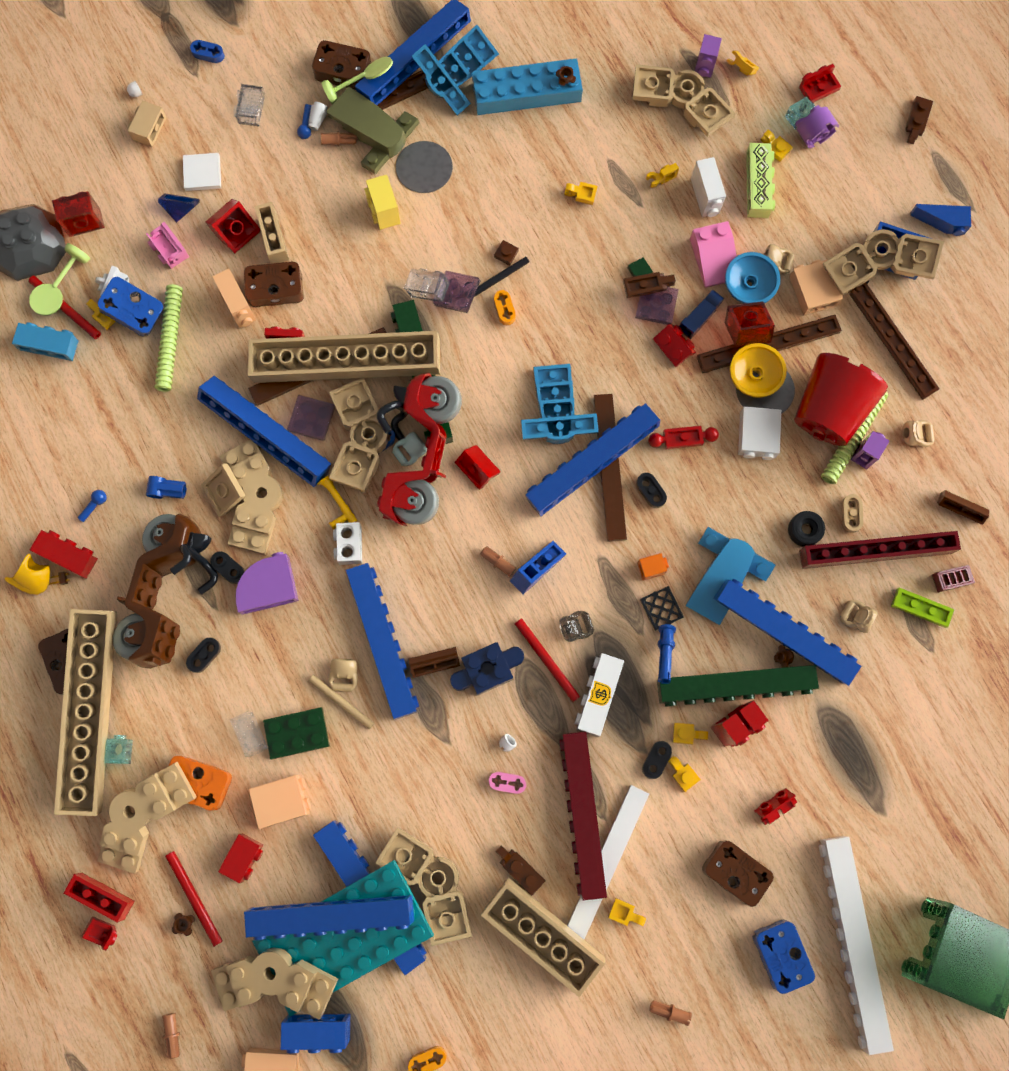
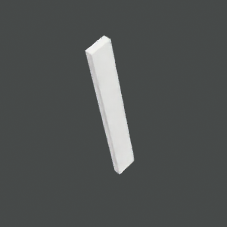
[567,785,649,939]

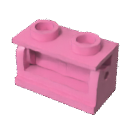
[146,222,189,269]

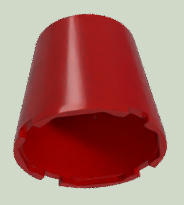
[794,353,888,446]

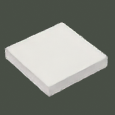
[183,153,221,191]

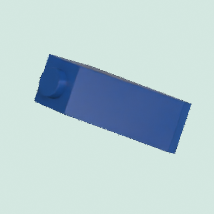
[910,204,971,236]
[510,541,566,594]

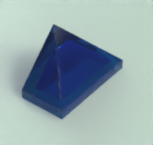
[158,193,200,223]

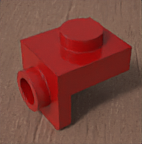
[81,916,117,951]

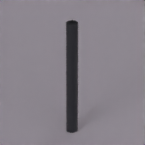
[465,256,529,300]

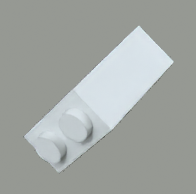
[691,157,726,217]
[738,406,782,460]

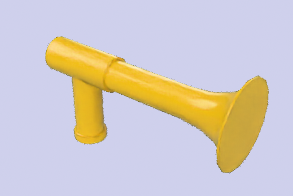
[317,475,358,529]

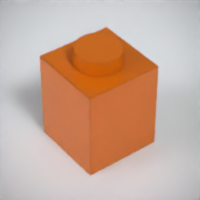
[637,553,669,581]

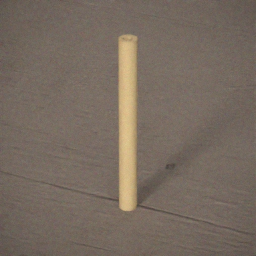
[308,675,374,729]

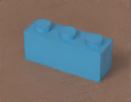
[12,322,79,361]

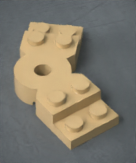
[632,64,736,137]
[823,230,944,295]
[329,378,389,493]
[220,440,283,555]
[97,762,197,874]
[375,827,472,946]
[211,948,338,1020]

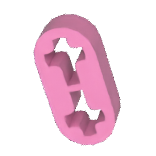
[489,772,526,794]

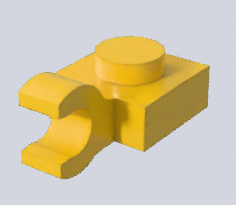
[726,50,759,76]
[761,130,793,162]
[646,163,679,188]
[564,182,598,205]
[86,299,116,330]
[673,723,709,745]
[668,756,701,792]
[608,898,646,926]

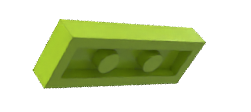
[891,587,954,628]

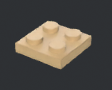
[201,463,246,517]

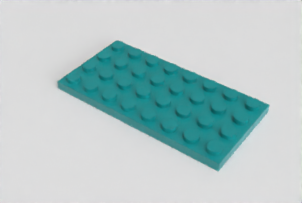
[252,860,434,1016]

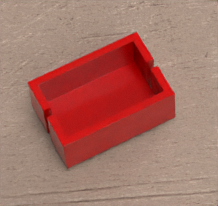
[710,700,769,747]

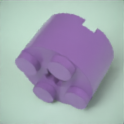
[795,105,839,148]

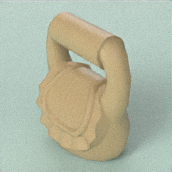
[764,244,794,274]
[902,420,935,447]
[840,600,878,633]
[328,659,357,692]

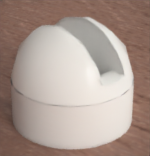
[127,81,142,97]
[499,734,517,752]

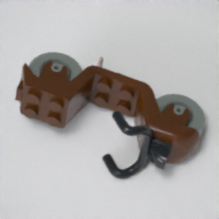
[113,514,218,669]

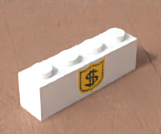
[574,653,624,737]

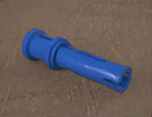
[657,624,676,684]

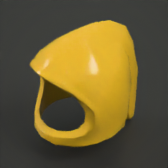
[5,554,50,595]

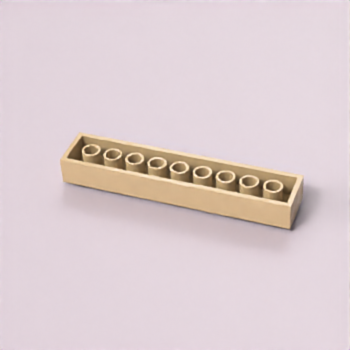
[248,331,440,383]
[54,609,117,816]

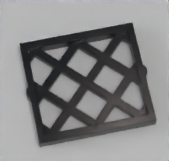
[640,586,684,631]

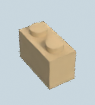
[128,101,167,147]

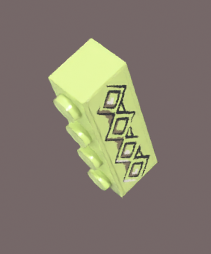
[746,143,775,218]

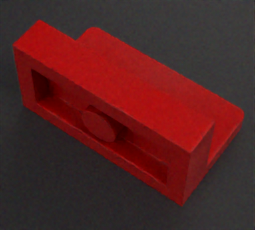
[454,445,501,490]

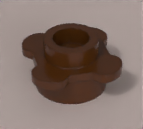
[556,66,576,86]
[774,645,794,668]
[172,913,195,936]

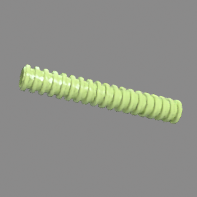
[154,284,183,392]
[821,392,888,484]

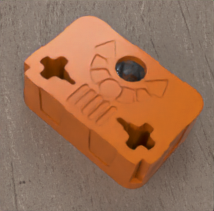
[169,756,232,811]

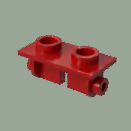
[754,788,797,825]

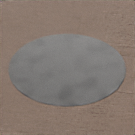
[396,141,453,193]
[736,372,795,414]

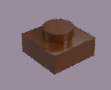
[494,240,519,266]

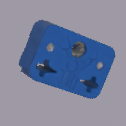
[98,277,163,337]
[752,919,815,994]

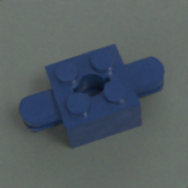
[450,642,524,696]

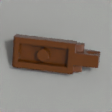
[905,96,933,144]
[623,272,676,298]
[496,845,546,896]

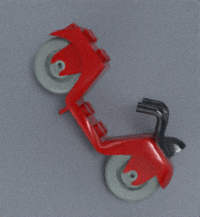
[377,373,462,527]

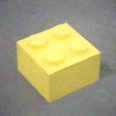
[364,175,400,230]

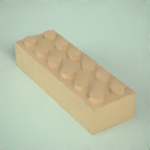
[481,877,605,997]

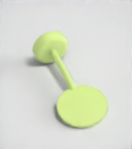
[321,57,393,105]
[29,243,90,316]

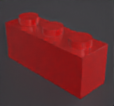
[30,530,98,579]
[63,872,135,923]

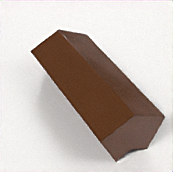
[937,490,989,525]
[408,647,460,678]

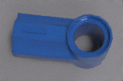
[146,476,187,499]

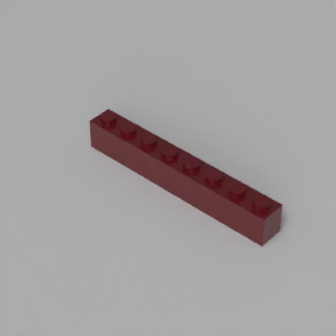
[799,531,961,569]
[559,732,607,901]

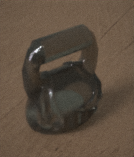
[559,611,595,642]

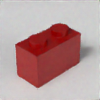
[218,833,263,883]

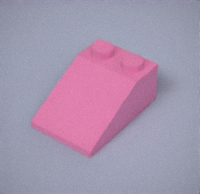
[690,221,737,288]

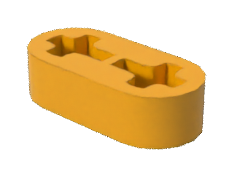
[494,290,515,326]
[408,1046,447,1071]

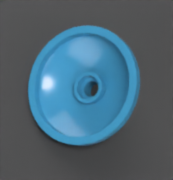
[725,252,780,306]

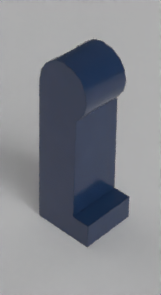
[679,290,724,339]

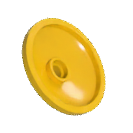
[730,343,787,398]

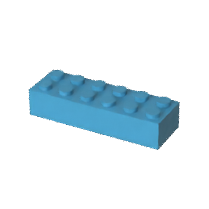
[472,58,583,115]

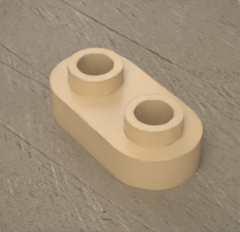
[841,494,863,533]

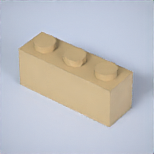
[255,202,289,264]

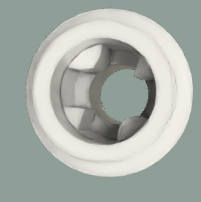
[308,102,328,131]

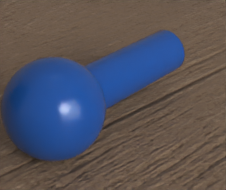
[297,104,311,139]
[78,490,107,522]

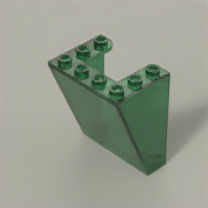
[901,897,1009,1020]

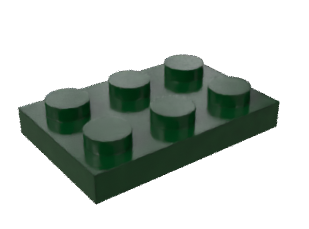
[263,707,330,760]

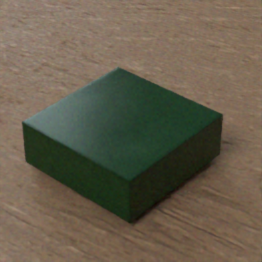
[627,257,653,277]

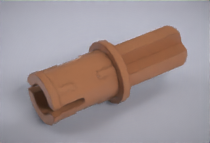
[321,131,357,146]
[480,546,516,577]
[649,1000,692,1026]
[162,1013,180,1059]

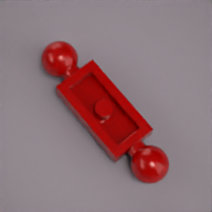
[648,426,719,449]

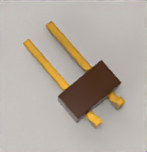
[49,572,70,585]

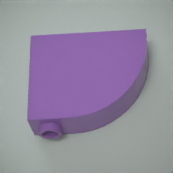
[236,552,299,615]

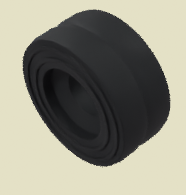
[788,511,825,547]

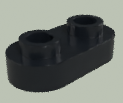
[636,473,667,508]
[210,551,245,584]
[186,638,221,673]
[642,741,672,779]

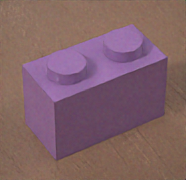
[695,34,722,78]
[851,431,889,470]

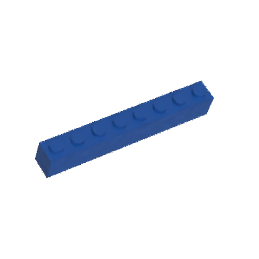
[355,0,471,105]
[197,376,331,487]
[525,403,660,517]
[346,563,420,720]
[713,579,862,686]
[313,820,427,975]
[244,895,414,940]

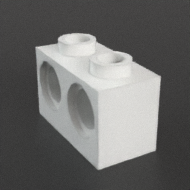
[333,522,363,565]

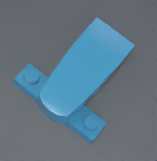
[412,25,499,115]
[521,364,598,444]
[686,527,776,625]

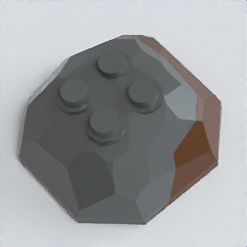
[0,204,66,281]

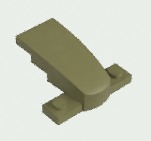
[326,87,419,174]

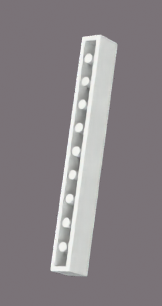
[819,836,894,1055]

